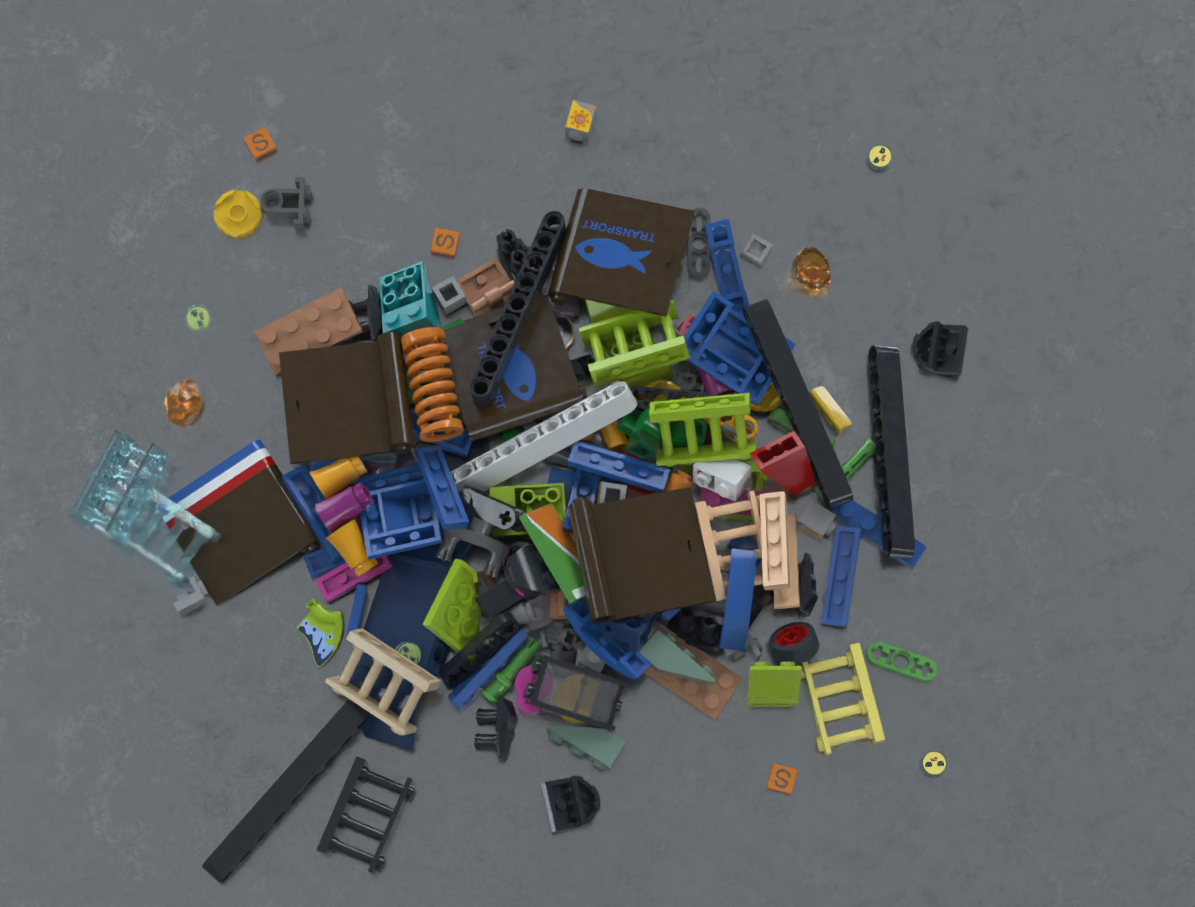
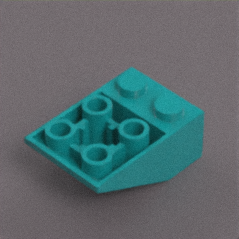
[379,261,440,336]

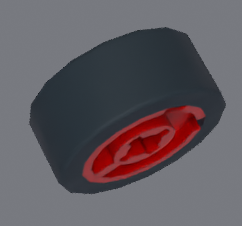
[769,621,820,665]

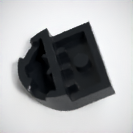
[912,321,968,375]
[504,545,561,600]
[541,776,600,833]

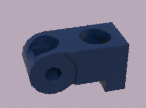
[598,616,650,653]

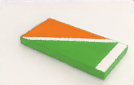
[519,503,586,604]

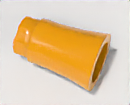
[309,457,367,499]
[326,519,378,577]

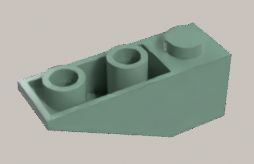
[639,630,715,686]
[546,725,626,771]

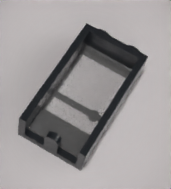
[523,655,629,731]

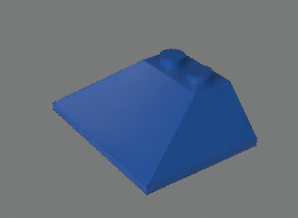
[684,291,796,406]
[355,464,443,559]

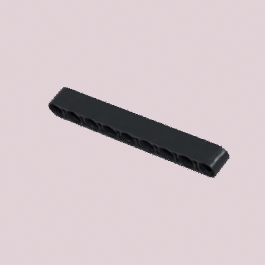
[469,211,566,408]
[742,299,854,510]
[868,345,915,558]
[202,699,371,884]

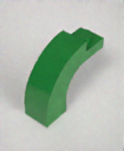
[616,410,707,449]

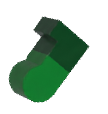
[626,409,660,460]

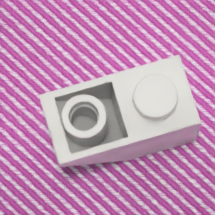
[693,459,752,502]

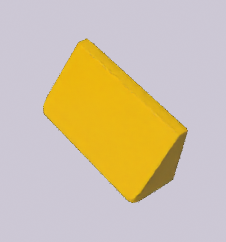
[810,386,852,435]

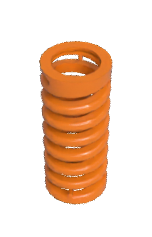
[401,327,464,442]

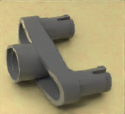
[436,516,511,578]

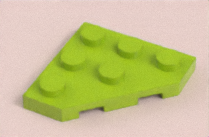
[422,559,482,661]

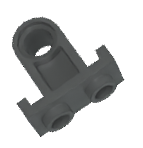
[260,177,311,231]

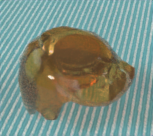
[791,247,831,291]
[164,378,203,426]

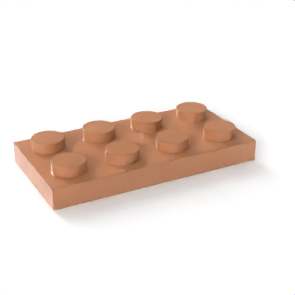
[255,287,364,376]
[643,623,743,720]

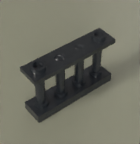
[316,756,416,875]

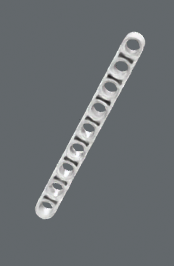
[450,381,637,492]

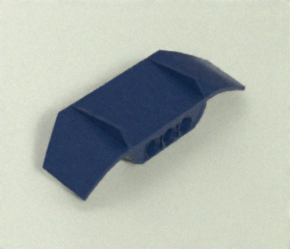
[349,514,473,749]

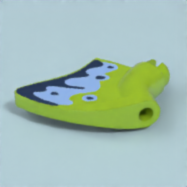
[297,598,344,667]

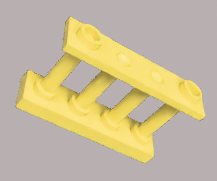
[797,642,885,757]

